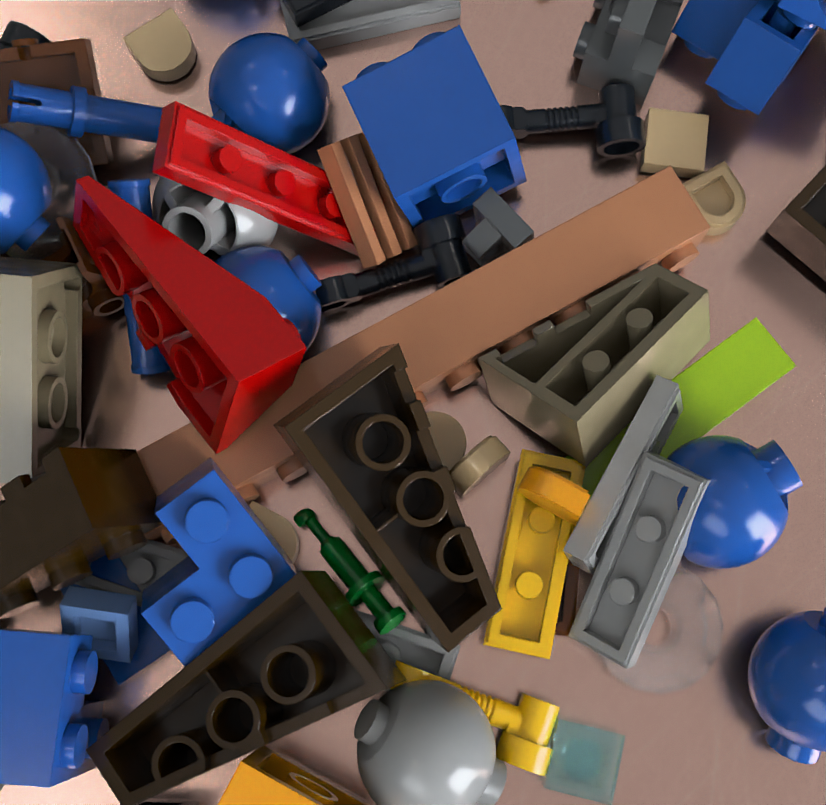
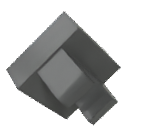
[463,187,534,267]

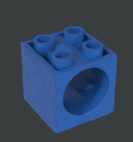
[342,25,527,228]

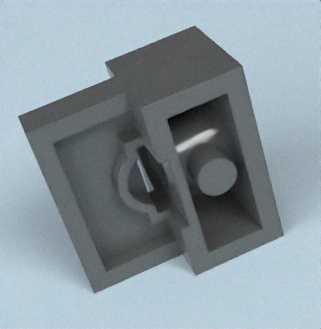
[573,0,683,106]

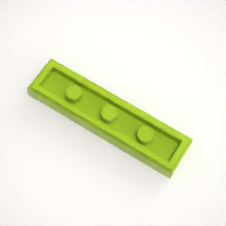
[565,317,796,502]

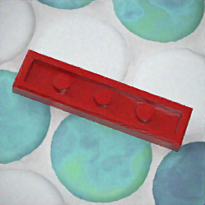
[152,101,378,256]

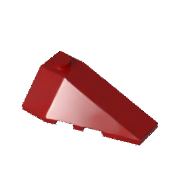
[73,176,307,454]

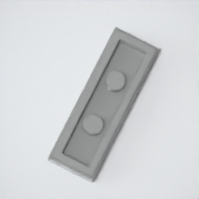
[563,375,683,575]
[568,452,711,669]

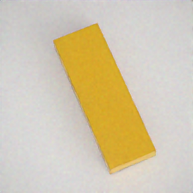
[482,449,586,659]

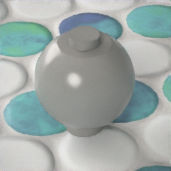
[152,176,279,261]
[354,680,507,805]

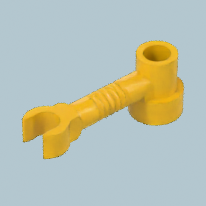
[391,660,560,776]

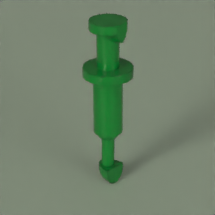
[293,508,406,635]

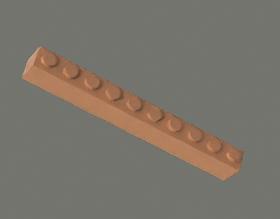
[137,165,711,545]

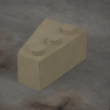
[478,263,710,467]

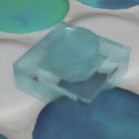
[542,717,625,805]

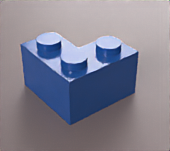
[672,0,820,115]
[141,457,297,667]
[0,629,109,788]

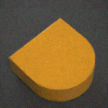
[517,466,591,526]

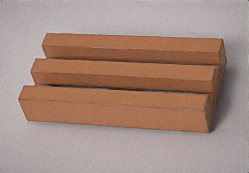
[317,132,418,269]

